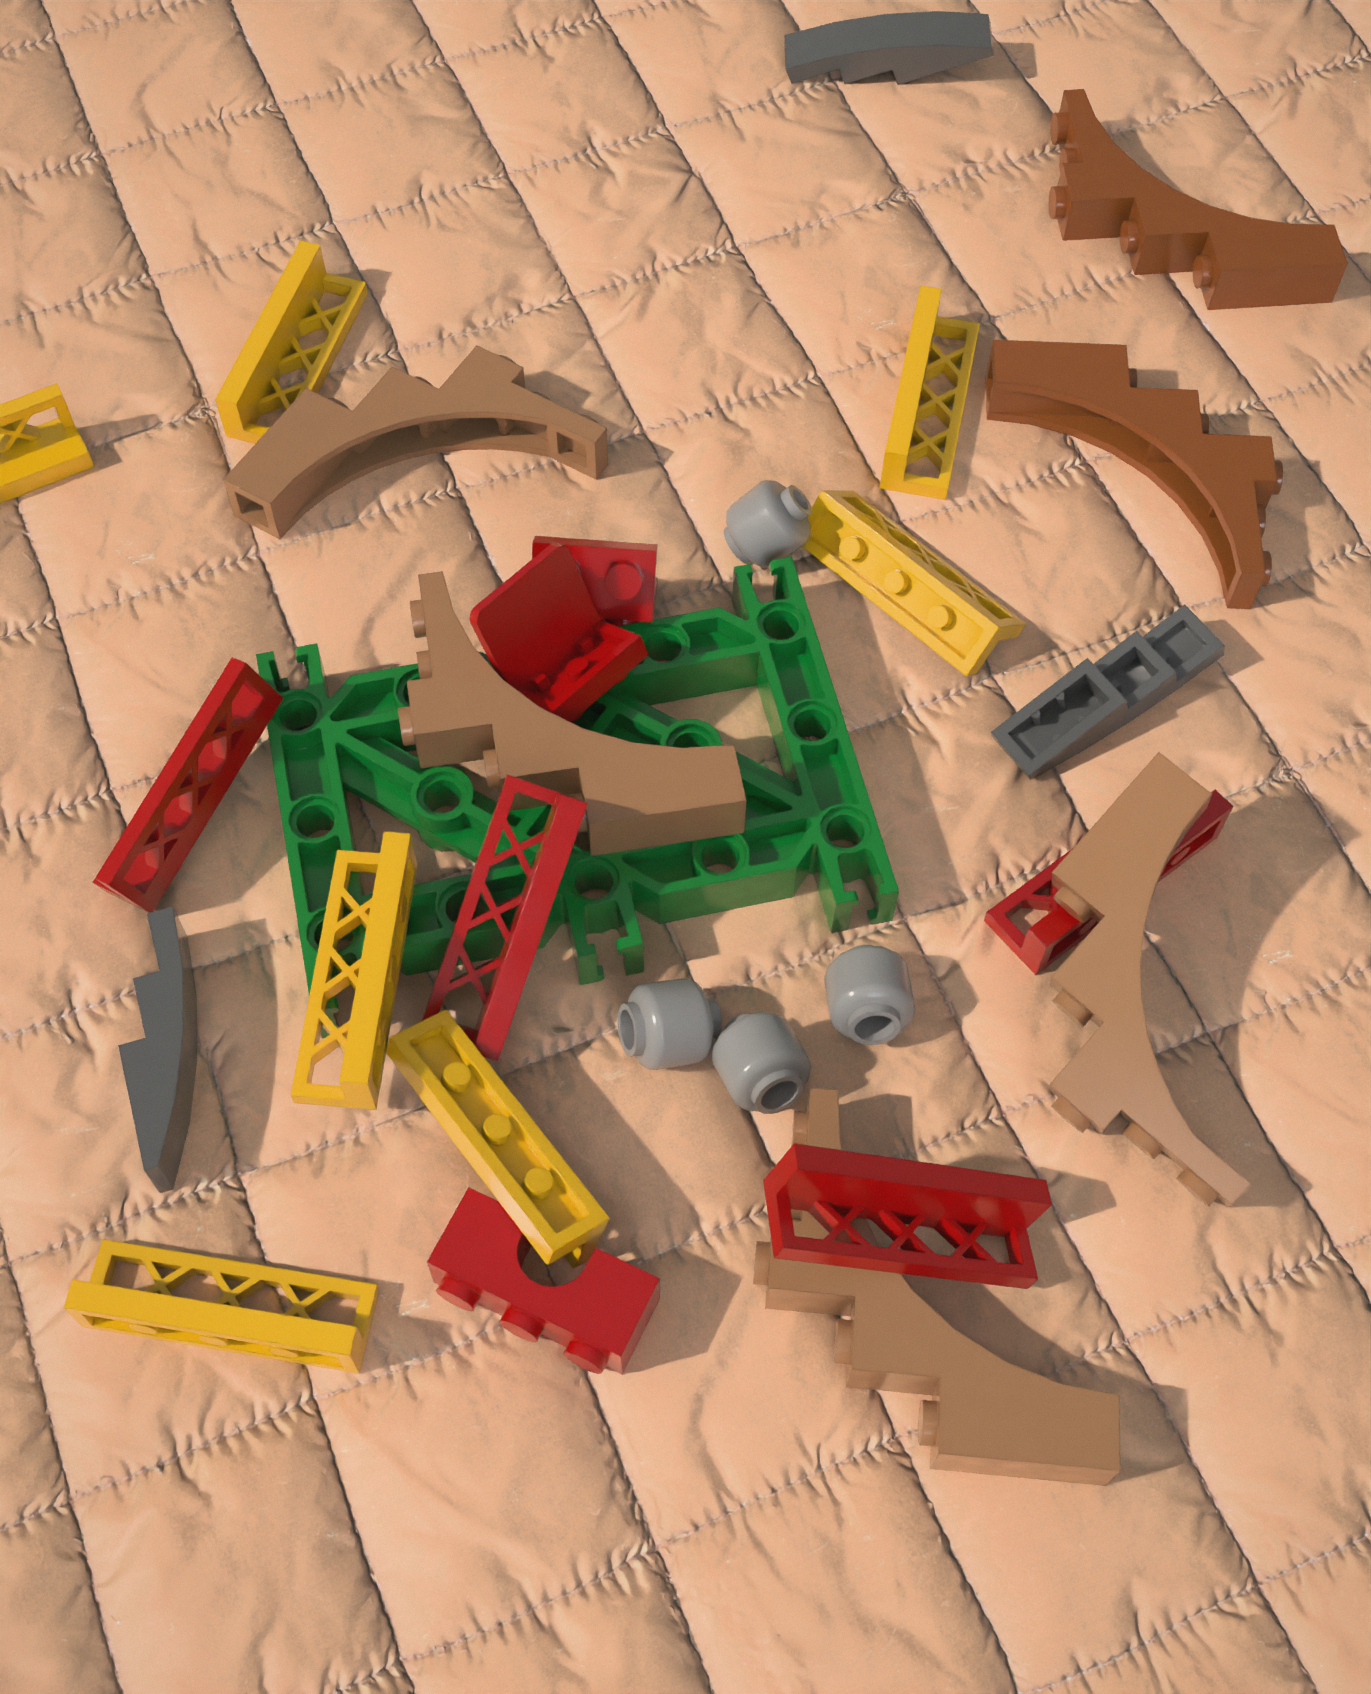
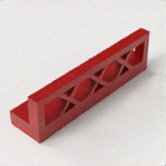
[92,657,283,913]
[421,774,588,1061]
[984,789,1233,975]
[763,1143,1052,1289]

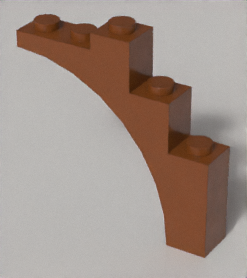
[1048,89,1348,310]
[985,340,1283,609]

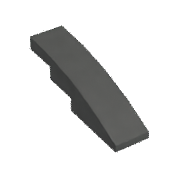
[784,11,994,85]
[991,604,1225,780]
[118,907,198,1193]

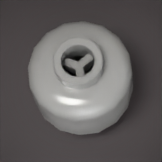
[724,480,812,568]
[824,945,915,1045]
[617,978,722,1070]
[712,1012,811,1114]

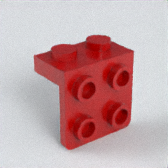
[532,536,658,626]
[470,543,649,723]

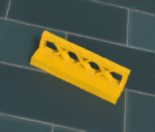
[215,240,368,444]
[879,285,980,500]
[0,383,94,504]
[802,490,1026,676]
[290,831,418,1110]
[386,1010,610,1269]
[63,1239,380,1374]

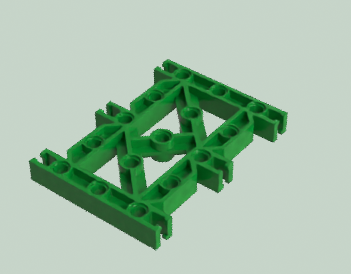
[256,556,899,1039]

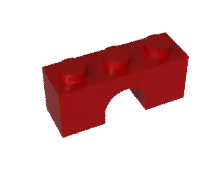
[427,1187,660,1375]

